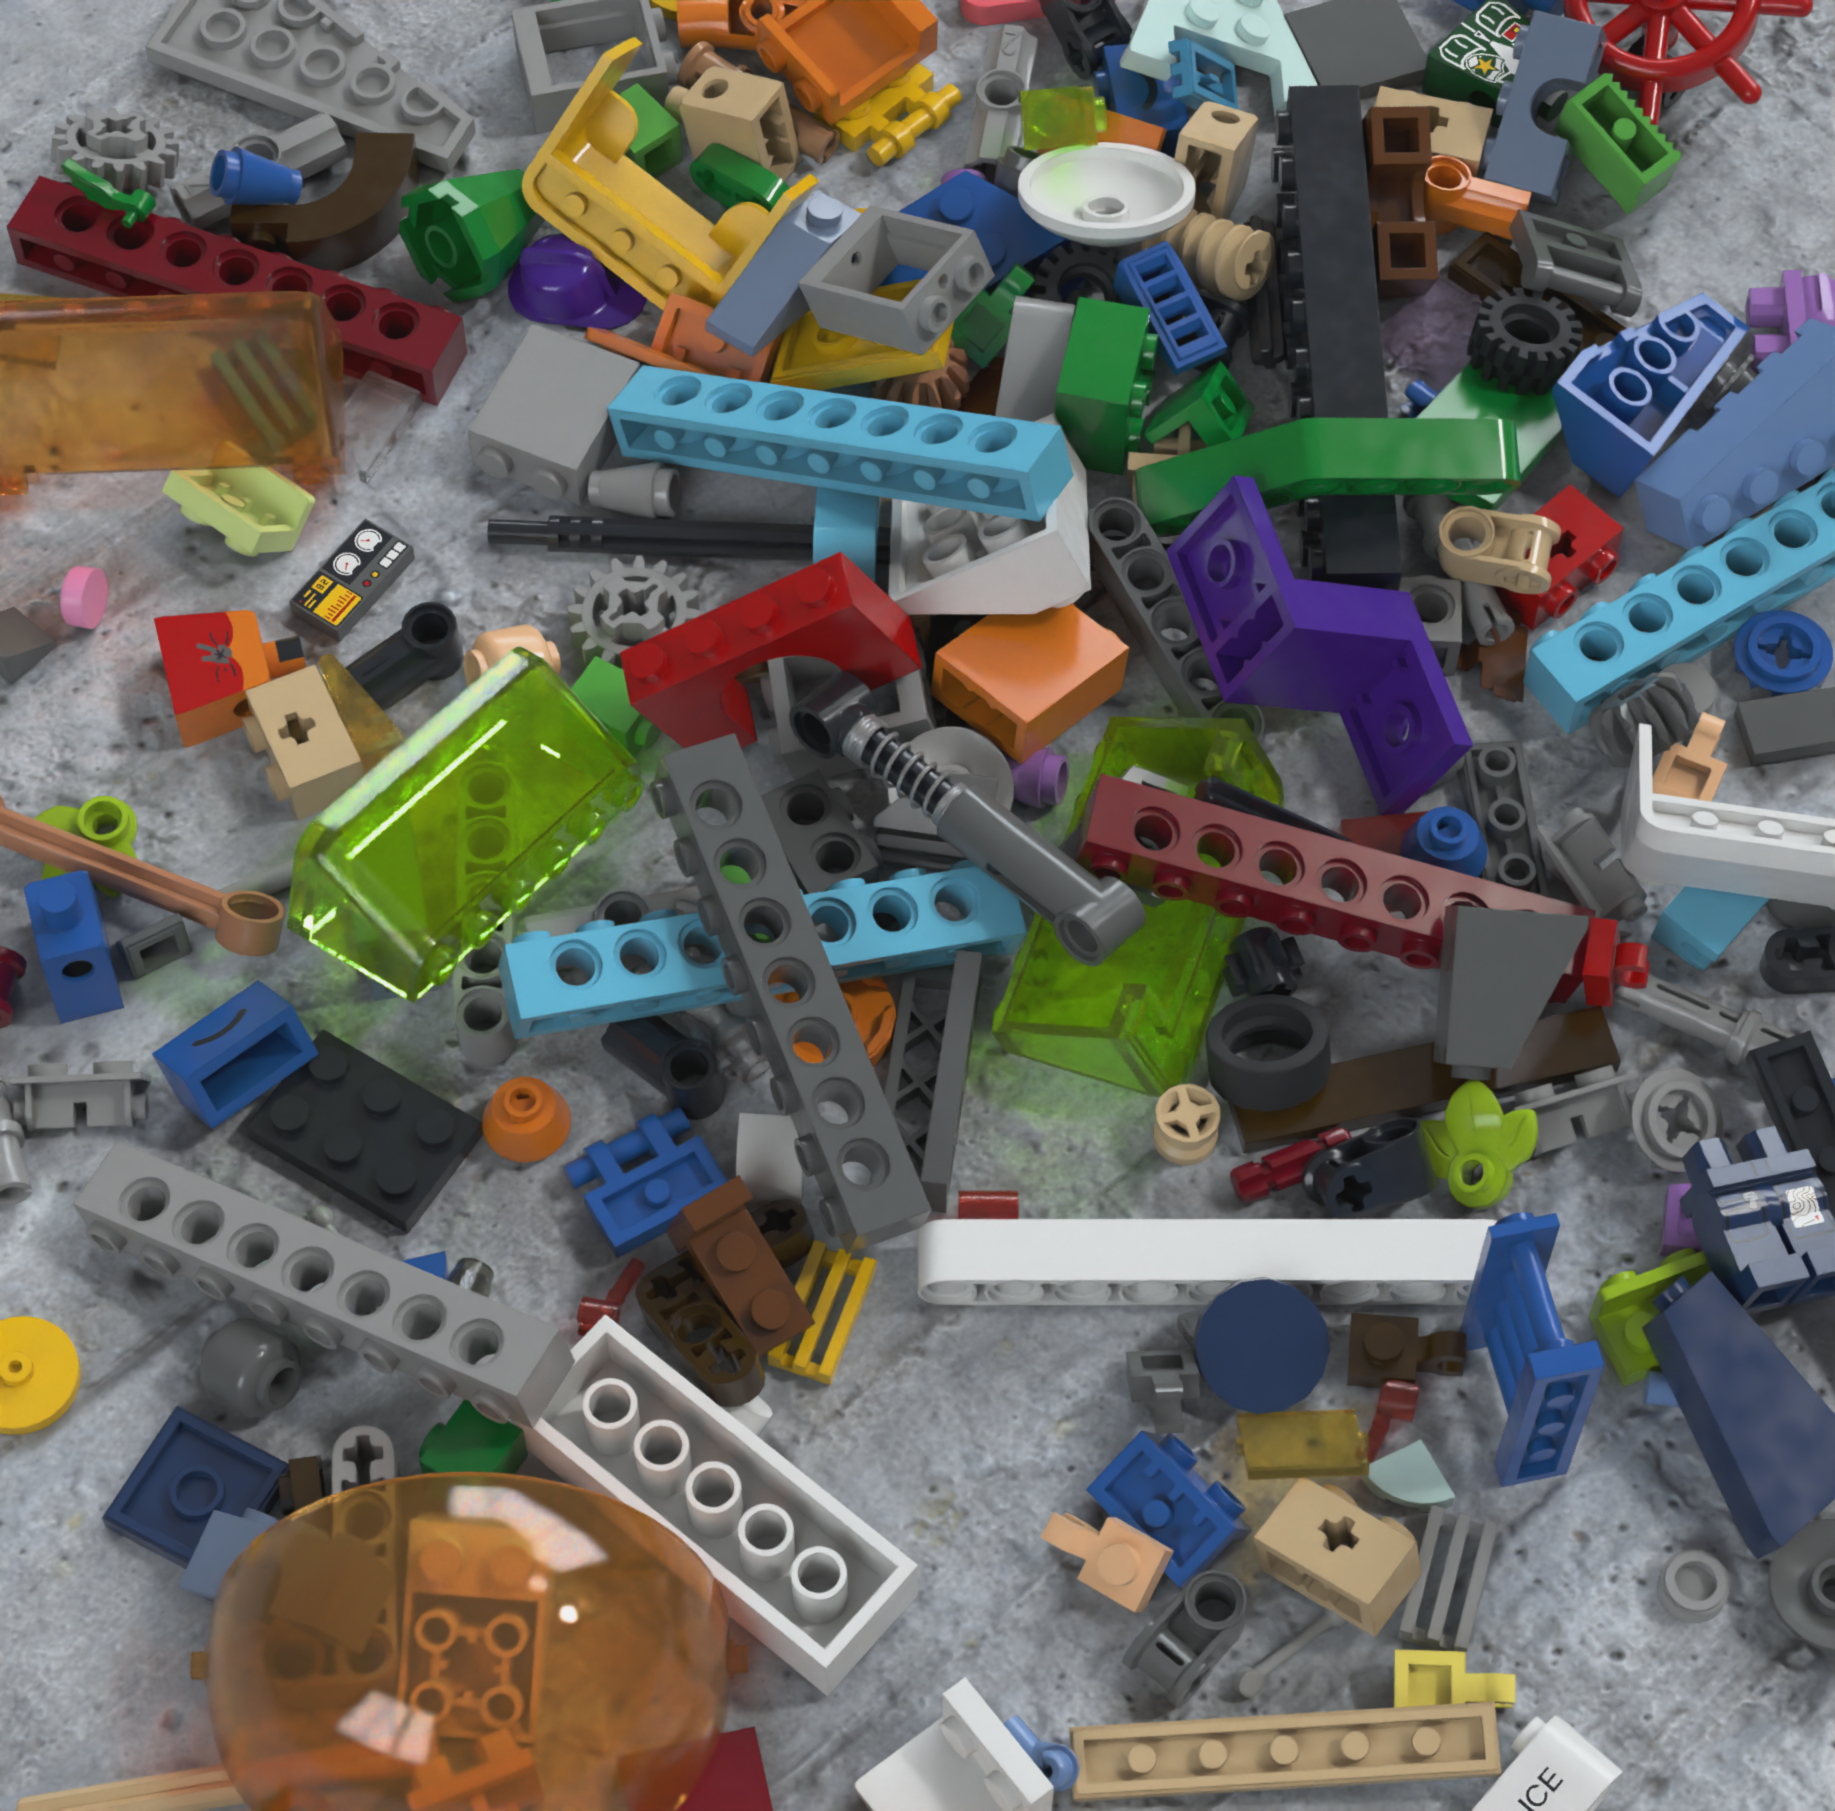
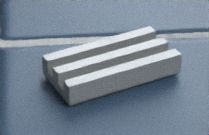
[1397,1504,1499,1652]

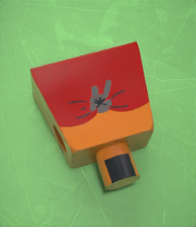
[154,610,306,748]

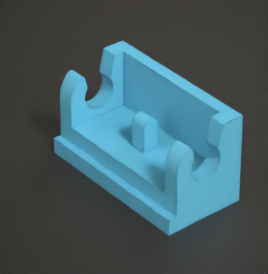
[1651,886,1771,971]

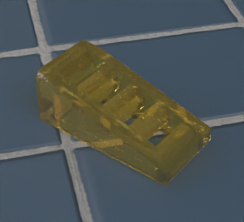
[318,653,412,787]

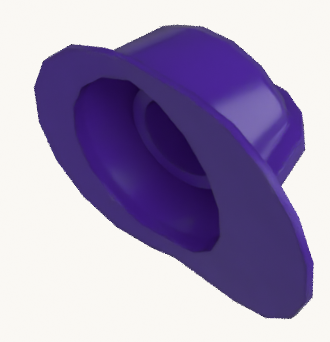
[508,233,647,330]

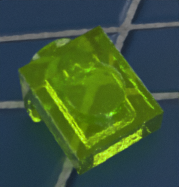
[1018,84,1107,150]

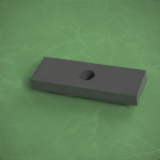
[1460,740,1551,898]

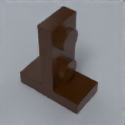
[665,1175,815,1358]

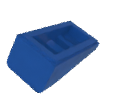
[1113,241,1227,376]

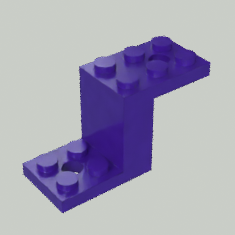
[1166,475,1474,817]

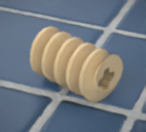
[1141,209,1276,302]

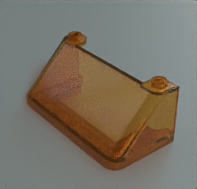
[0,291,345,496]

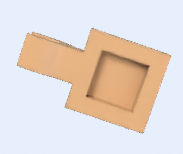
[1652,712,1728,802]
[1041,1512,1174,1613]

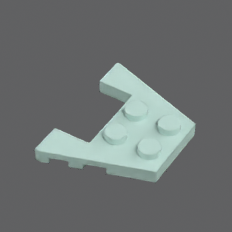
[1120,0,1318,117]

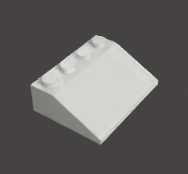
[888,413,1091,615]

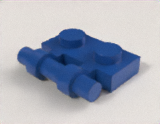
[563,1107,728,1258]

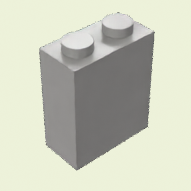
[468,323,640,505]

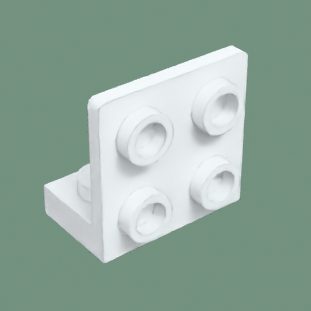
[855,1677,1054,1811]

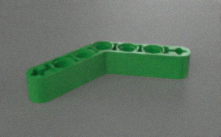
[1134,418,1521,537]

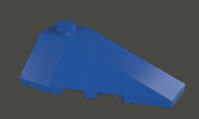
[1551,292,1750,499]

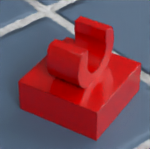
[1582,918,1650,1007]

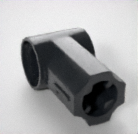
[341,602,464,715]
[601,1015,725,1120]

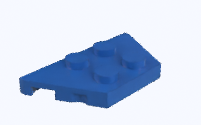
[878,170,1073,294]

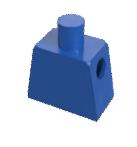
[24,870,124,1024]

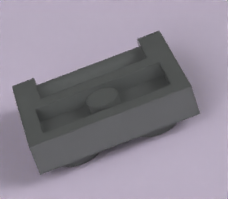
[1509,209,1643,317]

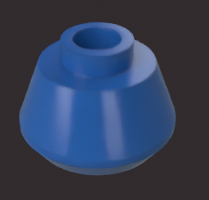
[1401,806,1488,877]

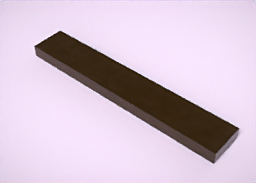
[1228,1006,1621,1153]

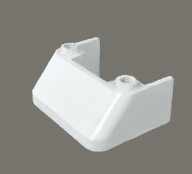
[1621,723,1835,910]

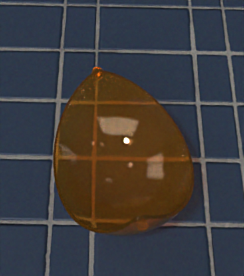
[190,1472,748,1811]

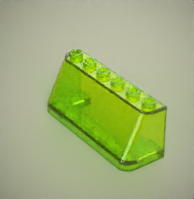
[287,646,645,1003]
[991,716,1284,1097]

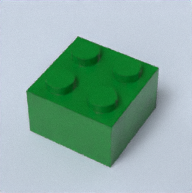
[1055,297,1158,476]

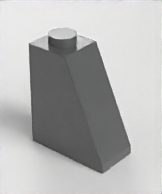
[1433,906,1588,1080]

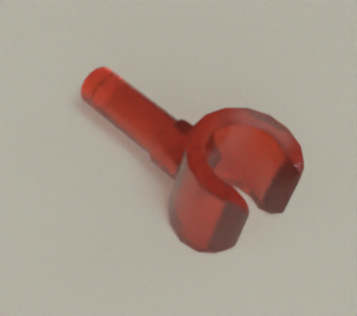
[577,1258,645,1336]
[1354,1380,1419,1468]

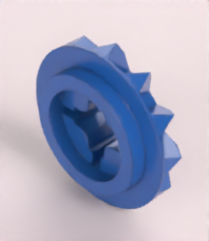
[1732,610,1833,697]

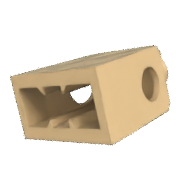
[664,66,802,182]
[1174,101,1259,220]

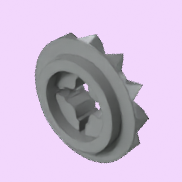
[1624,1068,1723,1174]

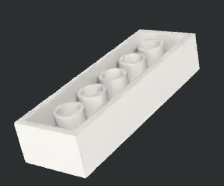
[514,1315,918,1696]

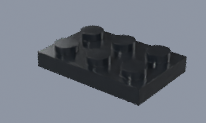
[245,1029,484,1234]

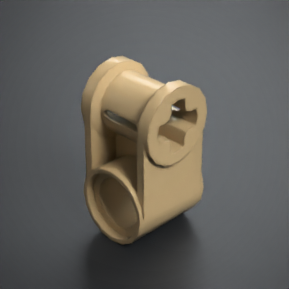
[1439,506,1561,594]

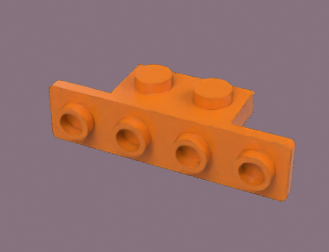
[584,292,783,383]

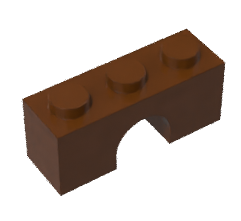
[1362,106,1438,298]

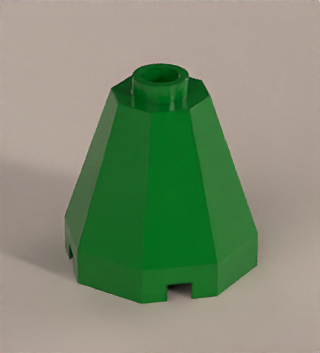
[399,169,545,303]

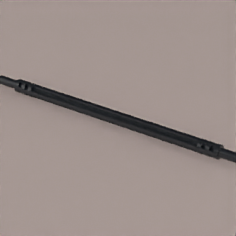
[487,515,1172,571]

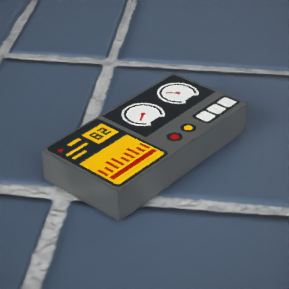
[289,518,415,642]

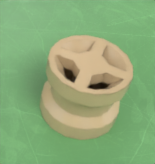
[1153,1084,1221,1165]

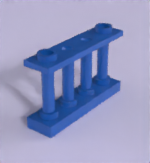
[1459,1212,1605,1487]

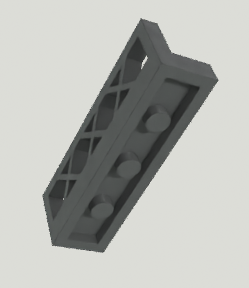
[870,950,982,1213]

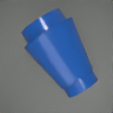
[210,146,302,205]

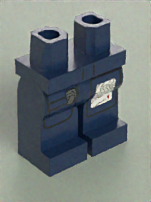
[1679,1126,1835,1314]

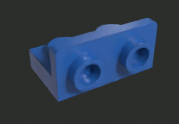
[1086,1430,1253,1588]

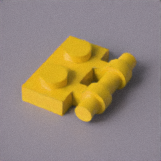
[814,63,962,167]

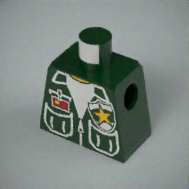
[1422,0,1568,128]

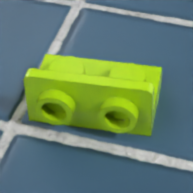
[1588,1248,1711,1386]

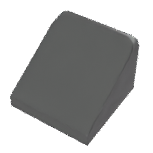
[0,607,57,684]
[116,913,192,979]

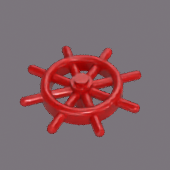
[1563,0,1813,125]

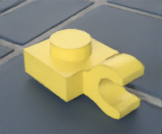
[1393,1649,1515,1709]

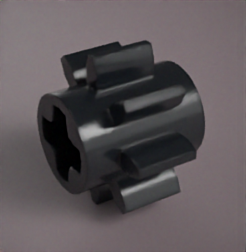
[1222,927,1305,998]

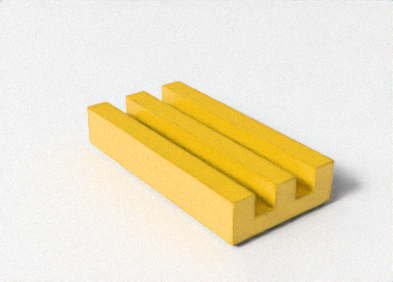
[767,1240,877,1385]

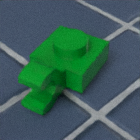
[951,262,1035,369]

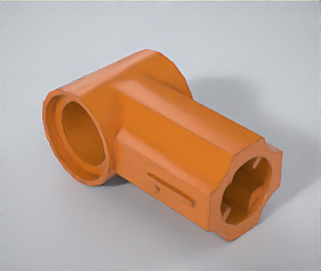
[1423,155,1532,241]

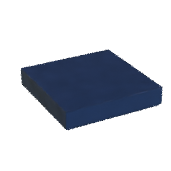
[102,1406,290,1569]

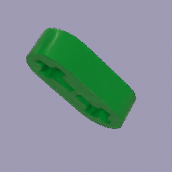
[689,143,790,212]

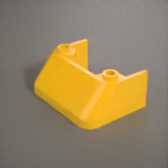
[522,36,819,311]

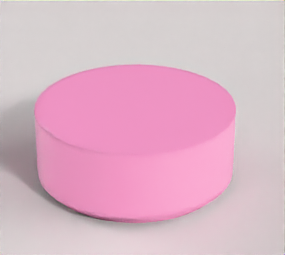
[60,565,108,629]

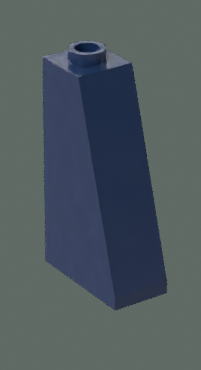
[1642,1271,1835,1560]

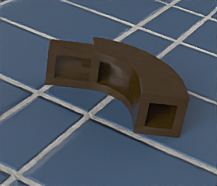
[230,132,420,272]

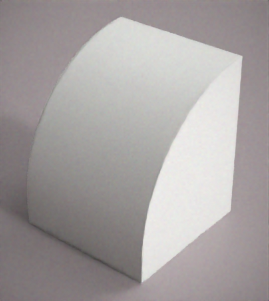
[736,1113,805,1208]

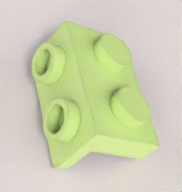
[162,440,315,557]

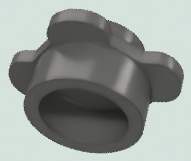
[1704,353,1758,412]

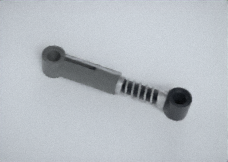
[789,671,1145,967]

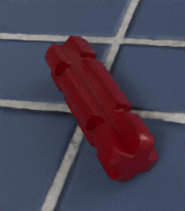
[1230,1127,1352,1203]

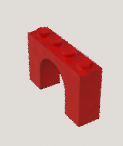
[620,552,922,749]

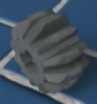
[1588,671,1699,767]

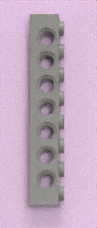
[73,1140,575,1429]

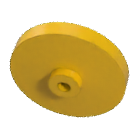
[0,1316,81,1435]

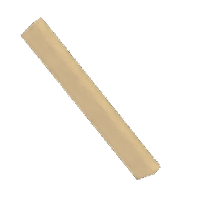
[1069,1701,1501,1802]

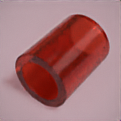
[958,1190,1019,1219]

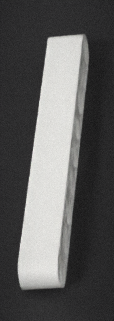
[917,1219,1497,1305]

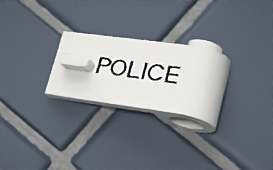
[1471,1715,1624,1811]

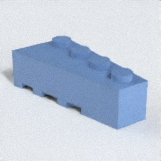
[1634,318,1835,550]

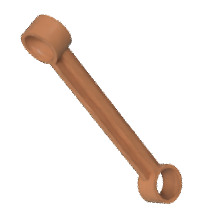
[0,795,285,956]

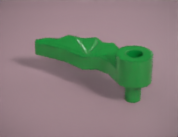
[61,157,156,228]

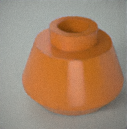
[482,1076,571,1163]

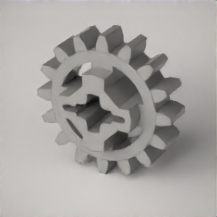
[51,108,179,193]
[568,556,701,669]

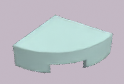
[1359,1439,1455,1512]

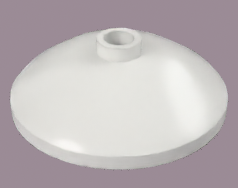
[1018,142,1195,247]

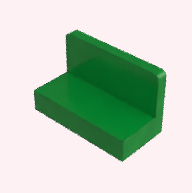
[1144,361,1255,447]

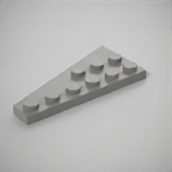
[145,0,476,173]

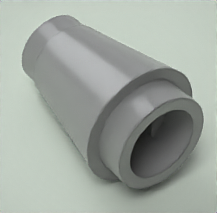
[588,462,681,519]

